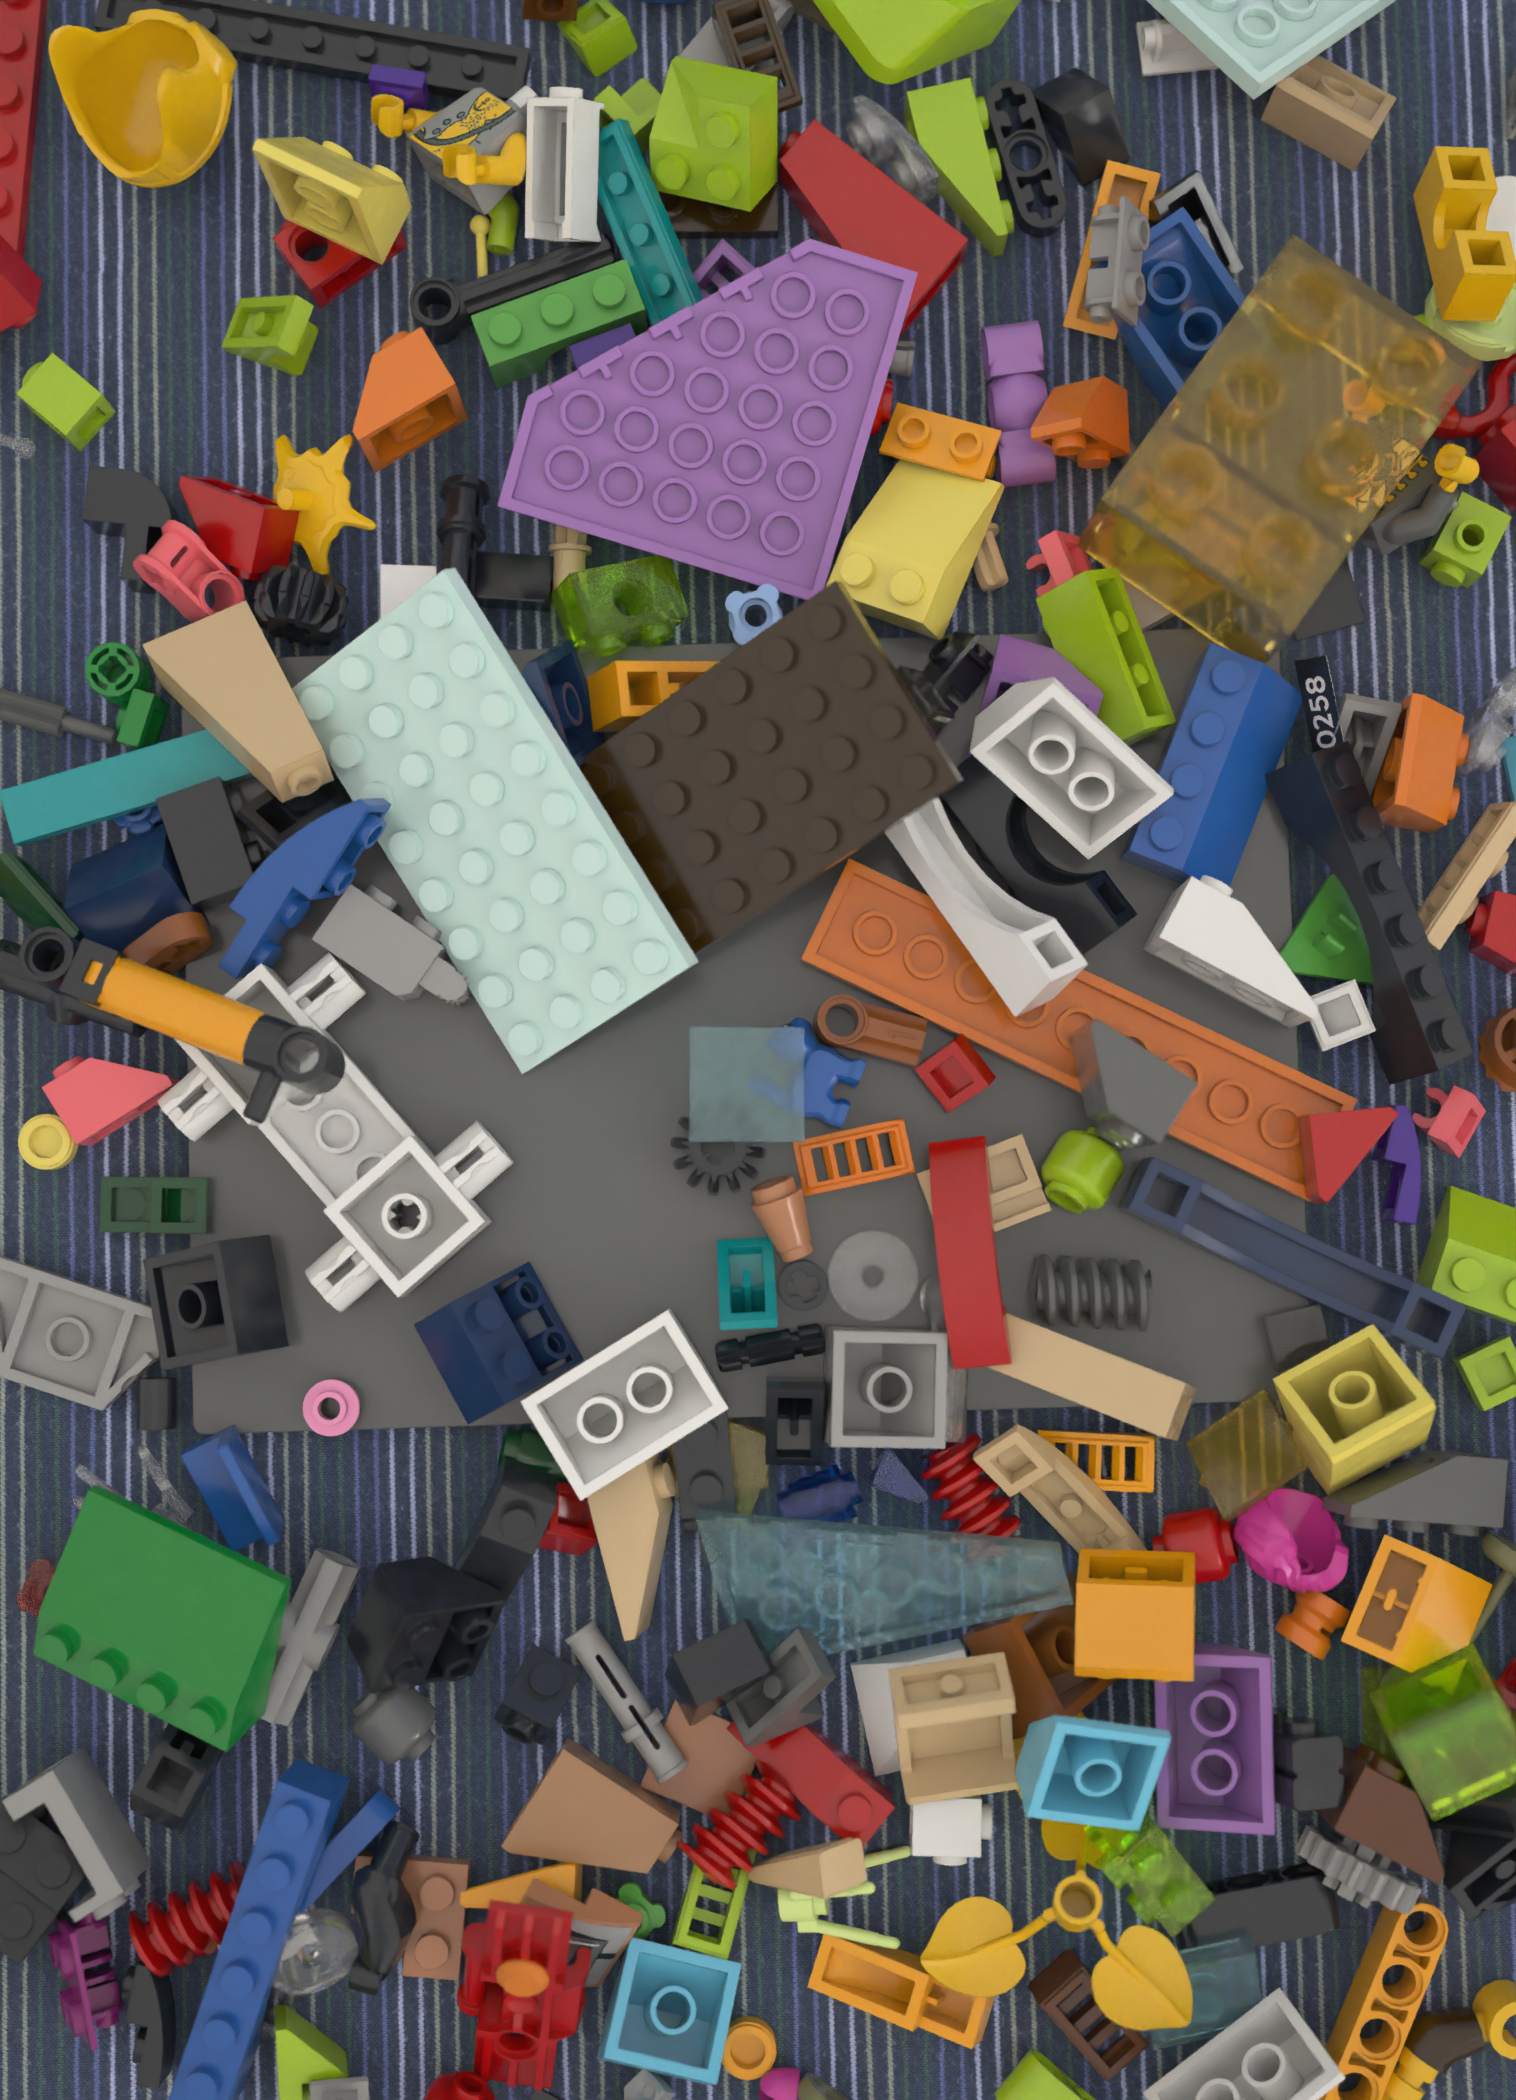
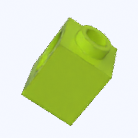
[16,353,116,452]

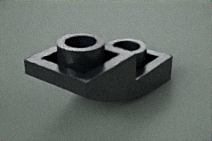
[121,1960,176,2089]

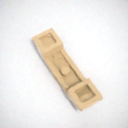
[973,1424,1148,1553]

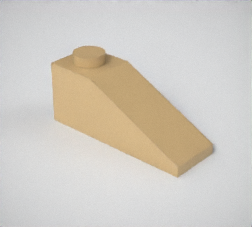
[587,1452,675,1642]

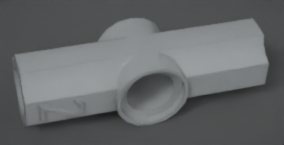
[261,1547,361,1726]

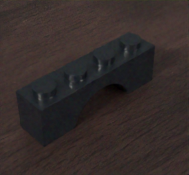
[942,755,1138,956]

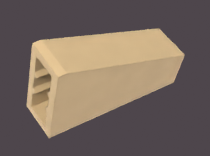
[142,600,334,803]
[987,1313,1197,1441]

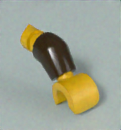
[1381,1980,1516,2100]

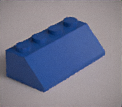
[1120,642,1302,887]

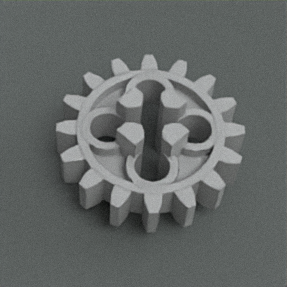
[1294,1825,1422,1915]

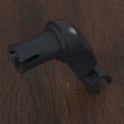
[348,1821,420,1996]

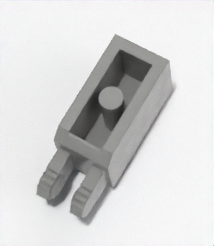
[312,884,471,1006]

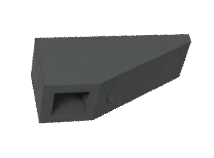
[1322,1449,1508,1536]

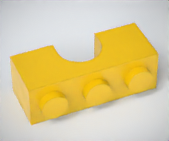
[1413,146,1516,322]

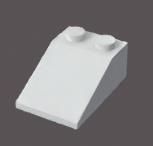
[1143,875,1319,1028]

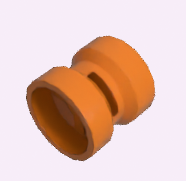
[1274,1591,1352,1661]

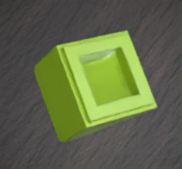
[557,0,637,77]

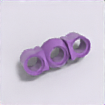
[981,320,1056,488]

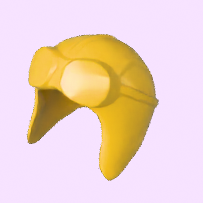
[48,9,238,188]

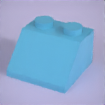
[1015,1715,1171,1832]
[597,1937,741,2085]

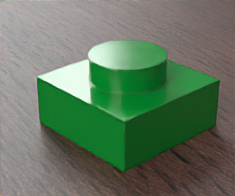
[116,688,170,751]

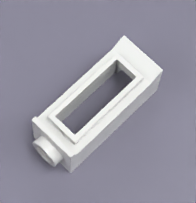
[525,87,604,242]

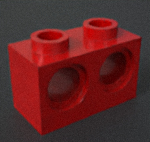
[272,220,407,309]

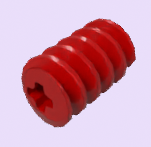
[920,1433,1022,1563]
[676,1759,802,1890]
[129,1861,246,1977]

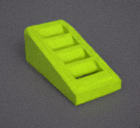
[669,1849,756,1960]

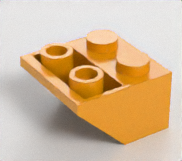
[1341,1534,1493,1691]
[1075,1548,1196,1682]

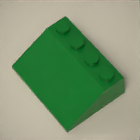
[33,1484,291,1752]

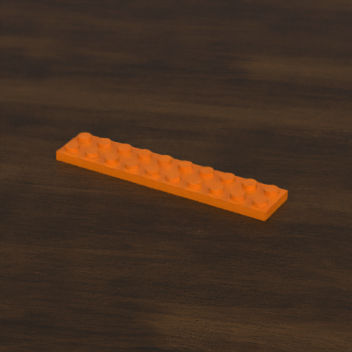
[801,858,1358,1202]

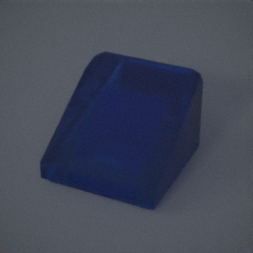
[870,1448,929,1505]

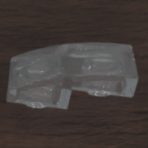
[846,94,939,204]
[1455,666,1516,778]

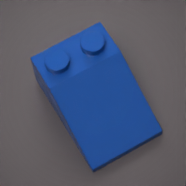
[1092,207,1277,424]

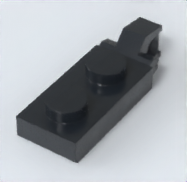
[673,1399,737,1562]

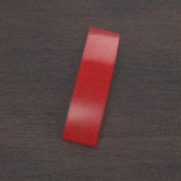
[929,1136,1012,1370]

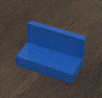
[180,1425,285,1551]

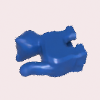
[747,1017,867,1128]

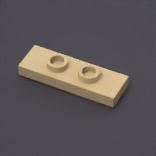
[1417,801,1516,950]

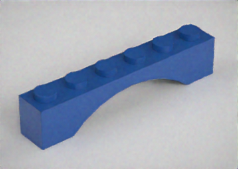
[168,1758,350,2100]

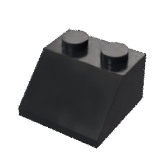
[143,1234,289,1371]

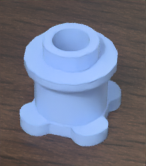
[725,583,783,646]

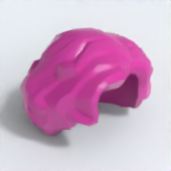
[1233,1488,1349,1593]

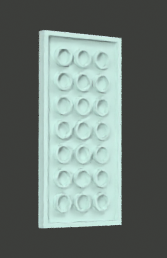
[292,568,699,1074]

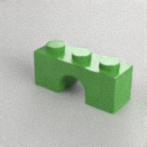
[471,259,648,388]

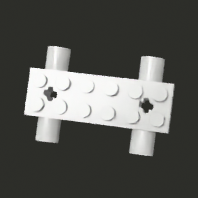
[157,951,514,1312]

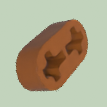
[122,912,212,975]

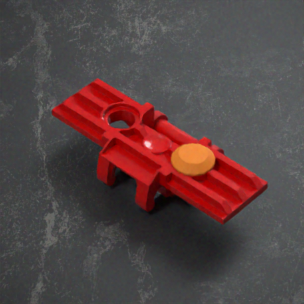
[457,1899,591,2091]

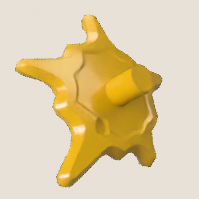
[273,434,377,574]

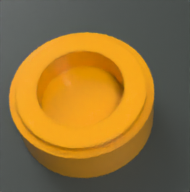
[722,2016,776,2080]

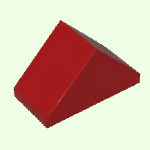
[1297,1107,1399,1204]

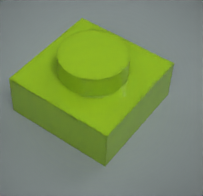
[1453,1335,1516,1411]

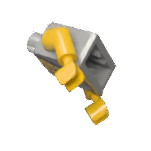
[371,85,538,215]

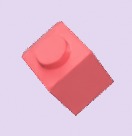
[42,1056,180,1146]

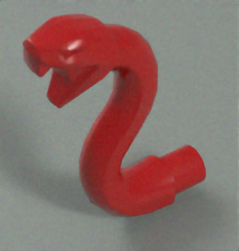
[1417,353,1516,441]

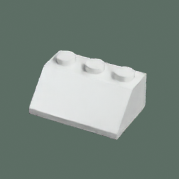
[970,677,1174,860]
[520,1308,729,1501]
[1143,1987,1345,2100]

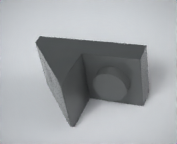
[726,1628,836,1747]

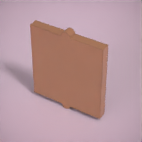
[640,1698,756,1815]

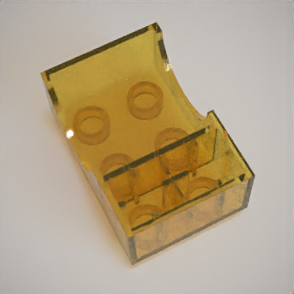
[1077,234,1482,664]

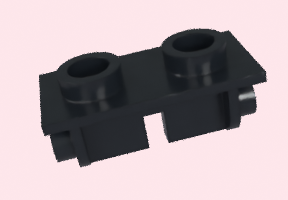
[905,631,993,736]

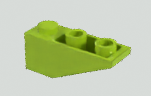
[903,78,1014,257]

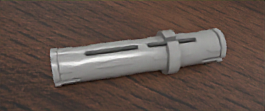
[565,1620,689,1784]

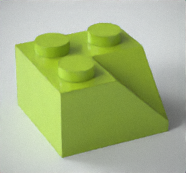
[649,56,778,212]

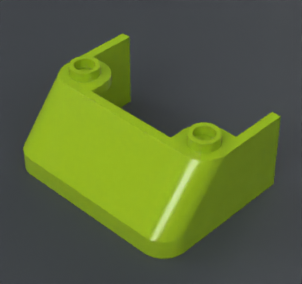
[812,0,1021,84]

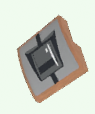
[519,1878,644,1987]

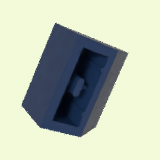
[414,1262,583,1425]

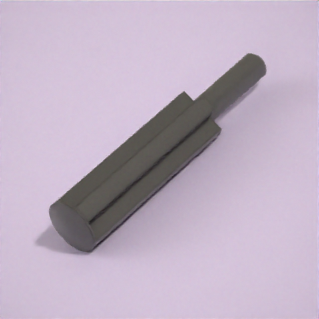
[0,688,119,745]

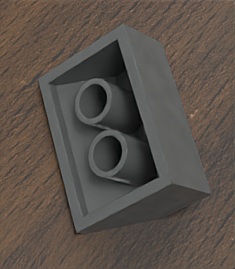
[1070,1018,1198,1151]

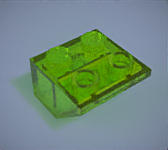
[1368,1643,1516,1821]

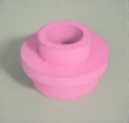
[303,1379,360,1436]

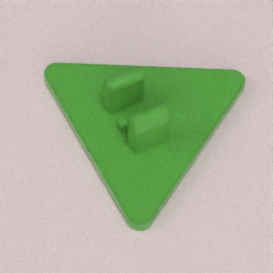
[1279,874,1373,986]

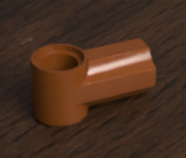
[812,994,928,1067]

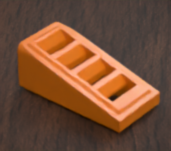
[792,1118,915,1197]

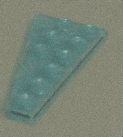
[696,1510,1074,1655]

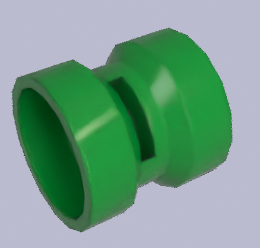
[84,642,153,707]

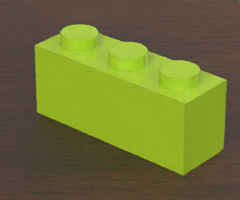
[1035,567,1177,747]

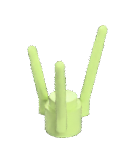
[778,1846,911,1949]

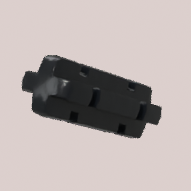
[715,1323,825,1373]

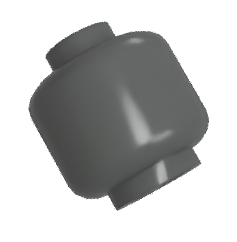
[351,1687,436,1764]

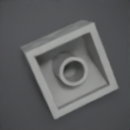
[822,1326,948,1449]

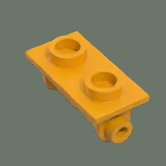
[879,402,1002,482]

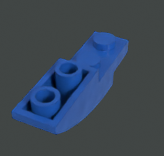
[218,798,392,979]

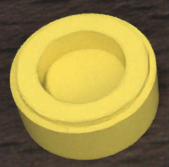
[18,1114,79,1170]

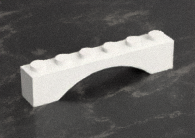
[885,797,1088,1017]

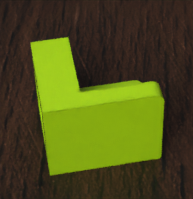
[593,78,661,153]

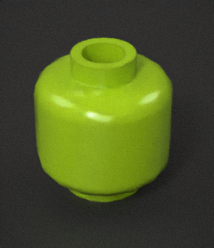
[1041,1127,1125,1214]

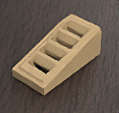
[747,1837,867,1899]

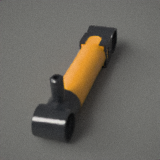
[19,926,346,1124]

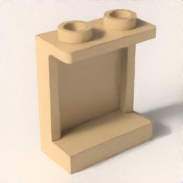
[888,1652,1019,1805]

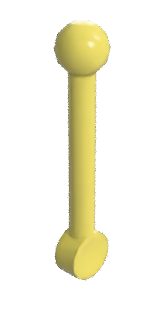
[470,214,491,278]

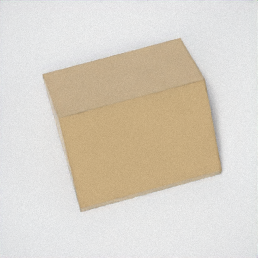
[1261,55,1396,172]

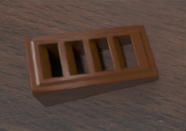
[1028,1949,1150,2083]

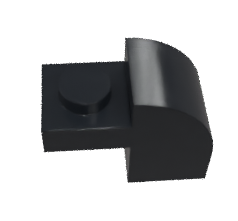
[83,465,182,594]

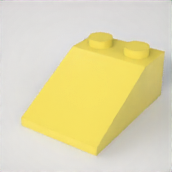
[252,137,412,265]
[826,459,1005,640]

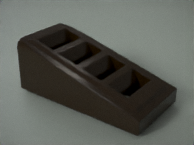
[712,0,803,113]

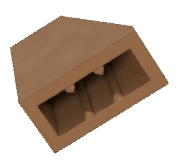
[501,1737,683,1874]

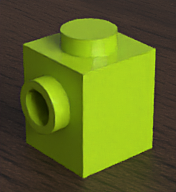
[1419,492,1512,588]

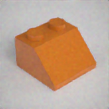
[352,327,468,473]
[1371,693,1469,833]

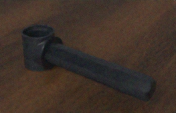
[410,234,616,345]

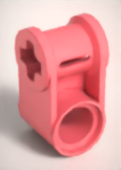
[133,519,245,622]

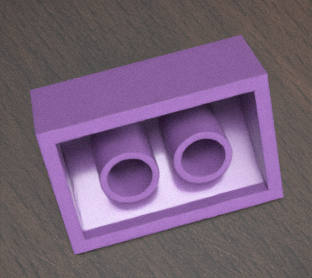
[1154,1642,1276,1835]

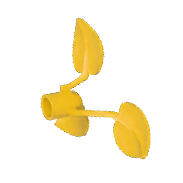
[920,1819,1193,2030]

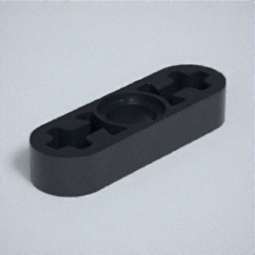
[986,79,1067,238]

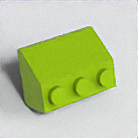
[1416,1185,1516,1326]

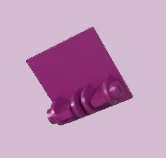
[48,1913,123,2051]

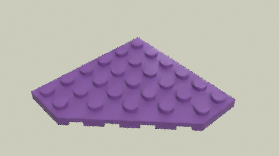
[497,238,918,600]

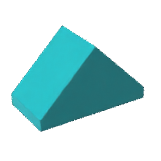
[717,1237,778,1330]

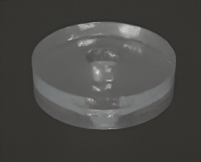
[828,1231,918,1321]
[273,1909,358,1995]

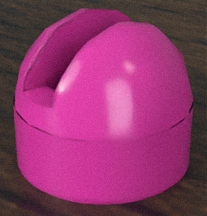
[758,2067,800,2100]

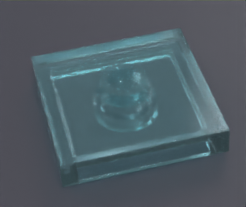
[689,1027,804,1142]
[1148,1936,1261,2050]

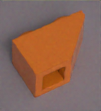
[1031,376,1130,469]

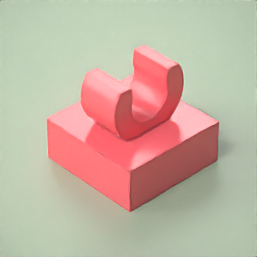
[1026,530,1093,596]
[1412,1085,1486,1158]

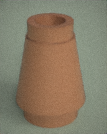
[750,1174,814,1262]

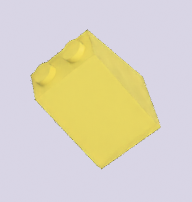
[1273,1324,1436,1495]

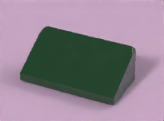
[0,851,86,952]

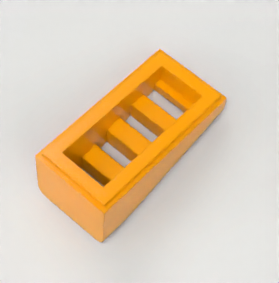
[1037,1429,1155,1493]
[460,1861,583,1908]

